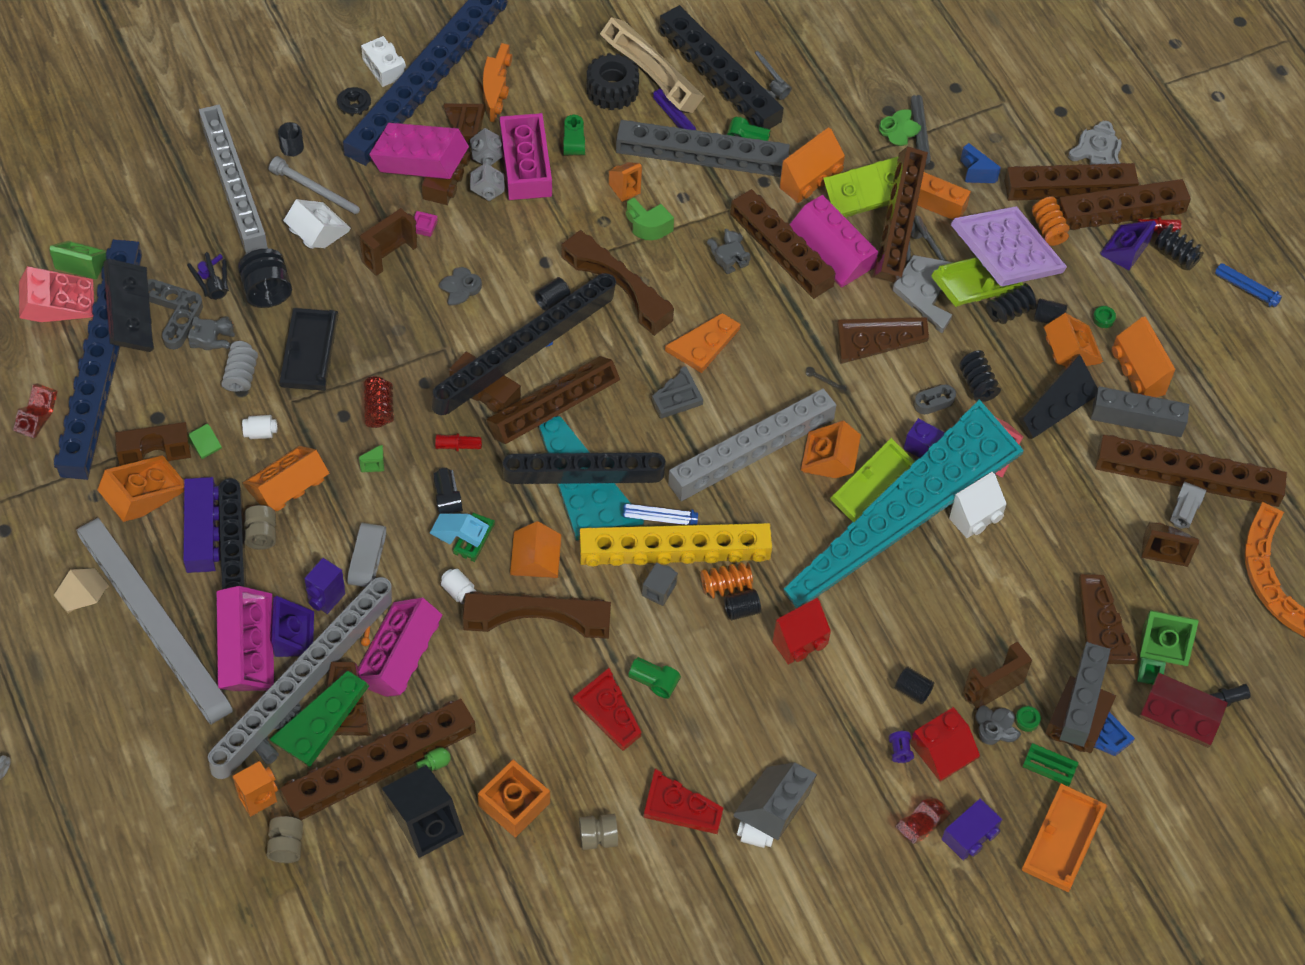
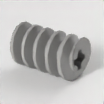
[221,341,258,392]

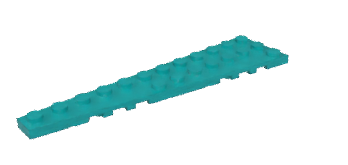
[784,399,1024,608]

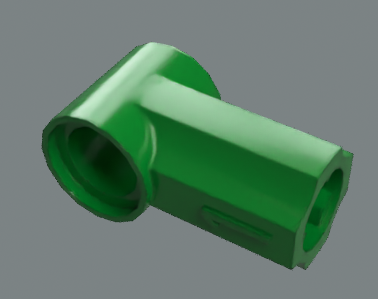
[726,117,771,141]
[628,657,681,699]

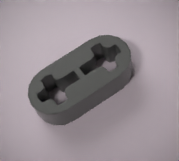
[914,385,956,415]

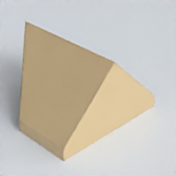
[54,568,109,614]

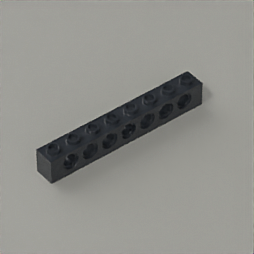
[659,5,784,129]

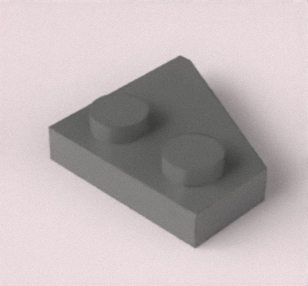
[652,366,703,419]

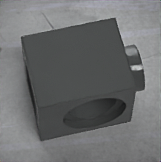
[642,562,678,606]

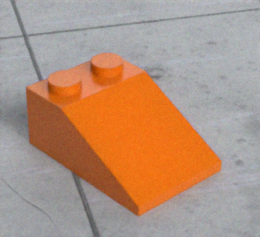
[98,455,185,522]

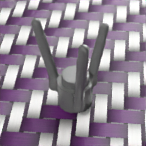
[755,51,792,100]
[906,216,945,263]

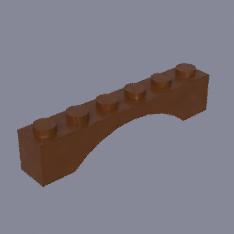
[561,230,674,336]
[463,592,611,639]

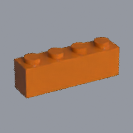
[917,172,971,220]

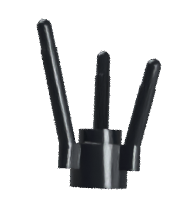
[187,252,229,300]

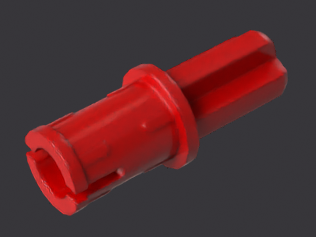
[1137,217,1182,234]
[435,433,482,452]

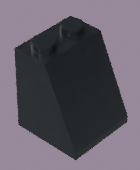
[382,765,464,858]

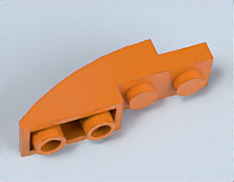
[483,43,512,122]

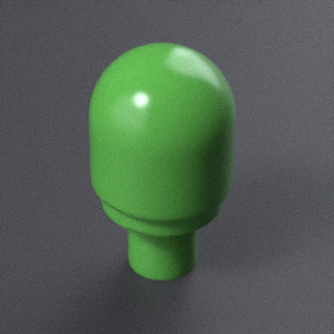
[416,747,451,771]

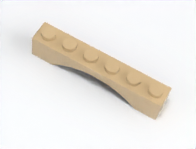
[600,17,705,113]

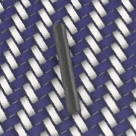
[911,95,931,165]

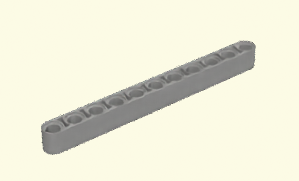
[76,518,233,725]
[208,577,392,779]

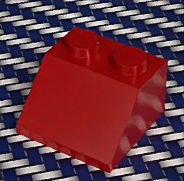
[772,598,831,665]
[910,707,980,782]

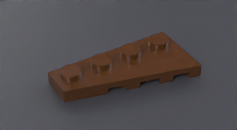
[837,317,929,364]
[1079,574,1138,664]

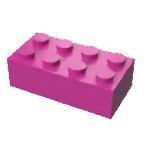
[500,113,552,200]
[369,123,469,179]

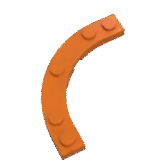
[1245,502,1305,637]

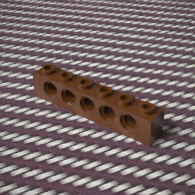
[873,146,928,283]
[1004,163,1139,201]
[1058,179,1191,230]
[730,189,836,299]
[486,356,620,444]

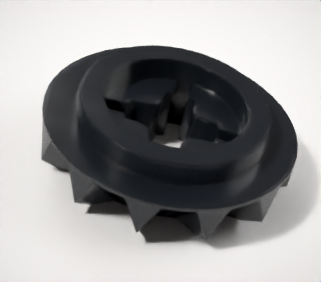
[337,87,371,117]

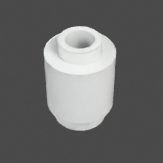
[242,415,277,439]
[441,569,476,604]
[737,821,773,848]

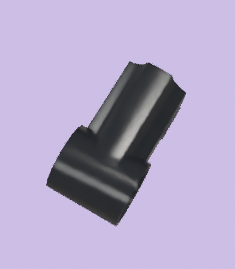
[433,468,463,514]

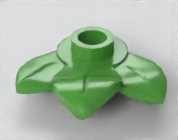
[879,110,921,146]

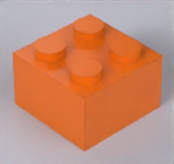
[478,760,550,838]

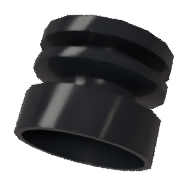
[238,248,293,308]

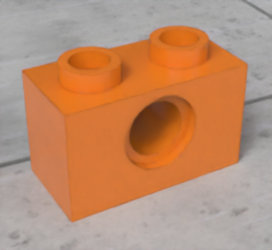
[233,761,278,817]

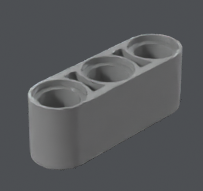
[348,523,386,587]

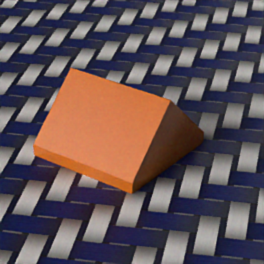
[510,521,561,578]

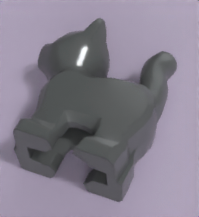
[707,229,751,274]
[188,316,235,350]

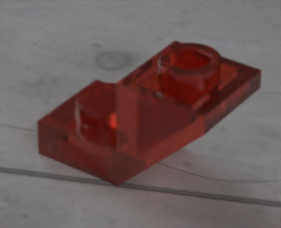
[13,383,58,439]
[895,797,950,844]

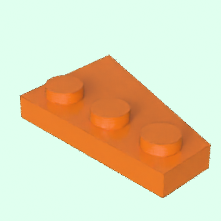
[665,313,741,373]

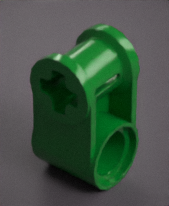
[563,114,585,156]

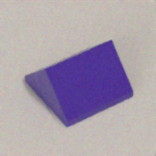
[1100,220,1156,271]
[272,596,314,657]

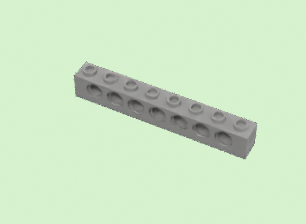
[199,104,267,254]
[668,389,836,501]

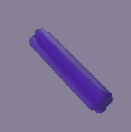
[653,89,696,130]

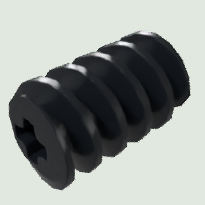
[1155,224,1204,270]
[986,283,1037,324]
[959,350,1001,402]

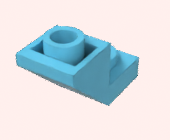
[430,514,489,547]

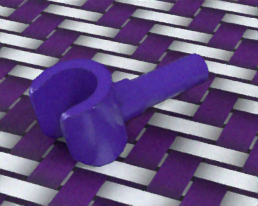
[198,254,223,279]

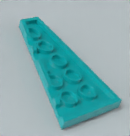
[538,416,644,541]

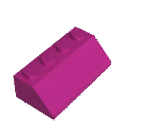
[790,195,878,288]
[216,586,274,691]
[358,598,443,697]

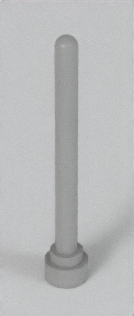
[269,156,360,214]

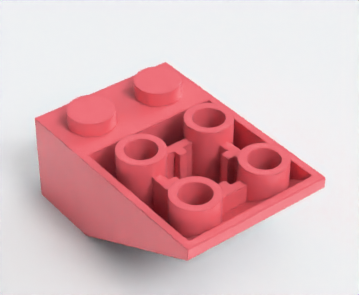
[19,266,94,322]

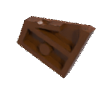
[444,103,485,142]

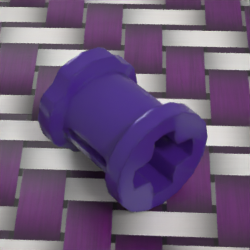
[888,731,914,763]

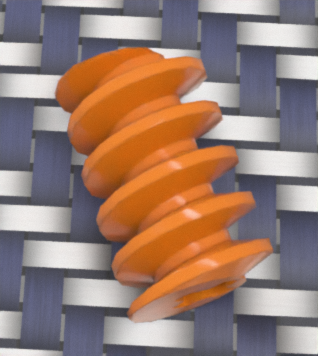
[1032,197,1070,246]
[701,562,753,599]

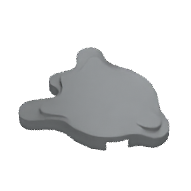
[1068,121,1122,165]

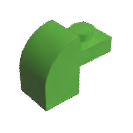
[626,198,674,240]

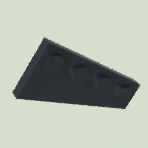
[1019,354,1098,439]

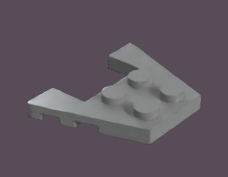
[893,255,953,333]

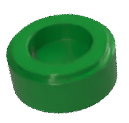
[1093,306,1116,328]
[1015,706,1041,732]

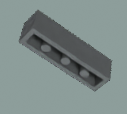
[1091,386,1189,437]
[1059,642,1111,747]

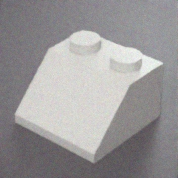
[283,199,351,249]
[949,472,1006,538]

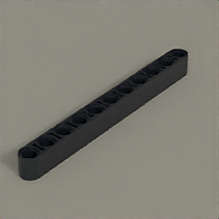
[431,273,616,415]

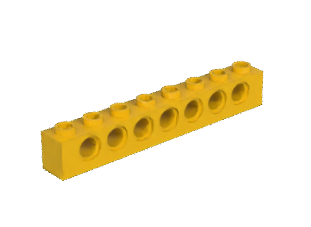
[580,523,772,567]

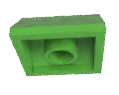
[50,241,107,280]
[1140,610,1199,666]

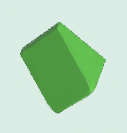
[188,424,222,459]
[359,445,384,472]

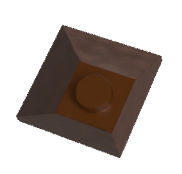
[1141,522,1199,567]

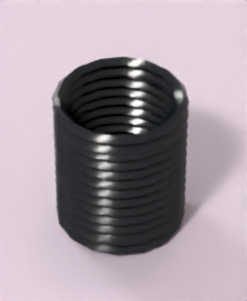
[278,122,304,157]
[535,277,571,311]
[1034,298,1068,324]
[724,589,761,621]
[894,666,935,705]

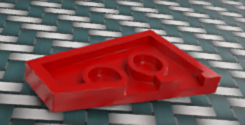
[573,668,641,751]
[643,769,723,835]

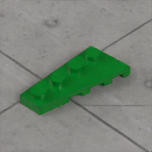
[269,671,369,767]

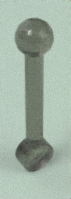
[806,367,848,394]

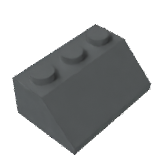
[734,762,817,840]

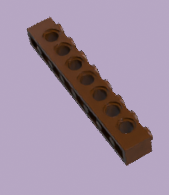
[1095,435,1287,507]
[280,698,476,820]

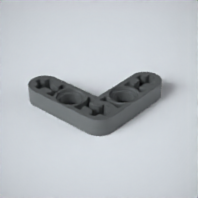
[148,279,203,350]

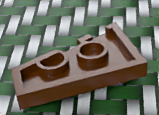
[327,662,371,736]

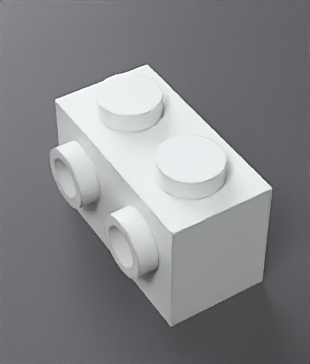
[361,36,406,87]

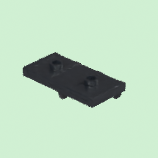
[103,259,154,352]
[280,308,339,391]

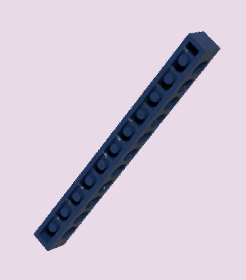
[343,0,507,166]
[54,239,142,480]

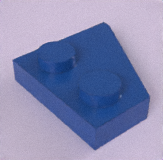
[1094,712,1135,756]

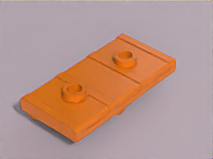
[1022,784,1107,892]

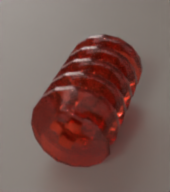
[364,376,394,428]

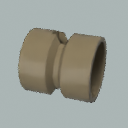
[244,505,276,550]
[579,814,618,850]
[266,816,303,863]

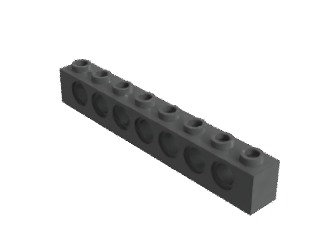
[616,120,790,177]

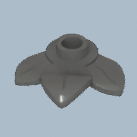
[438,267,482,305]
[975,705,1021,745]

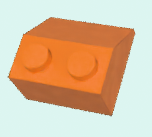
[1044,313,1103,367]
[801,420,861,478]

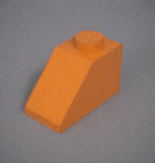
[609,162,642,202]

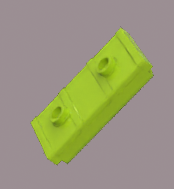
[823,156,898,218]
[931,257,1023,307]
[830,438,915,522]

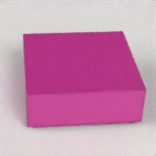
[414,211,438,237]

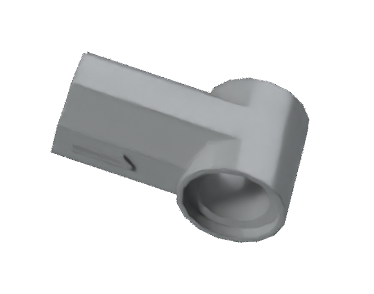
[1170,481,1206,529]

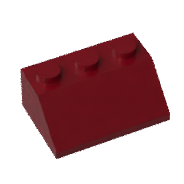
[1139,673,1228,748]

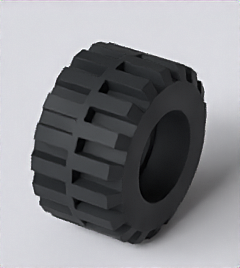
[586,53,639,110]

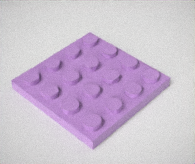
[951,206,1067,286]

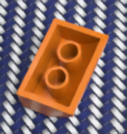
[780,127,845,203]
[1112,316,1176,397]
[242,446,330,512]

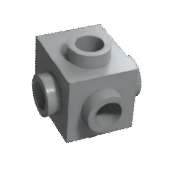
[470,128,503,166]
[470,163,505,201]

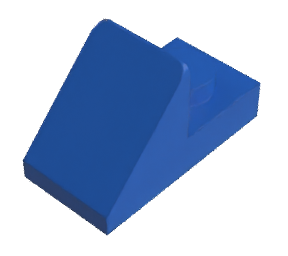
[960,143,1001,183]

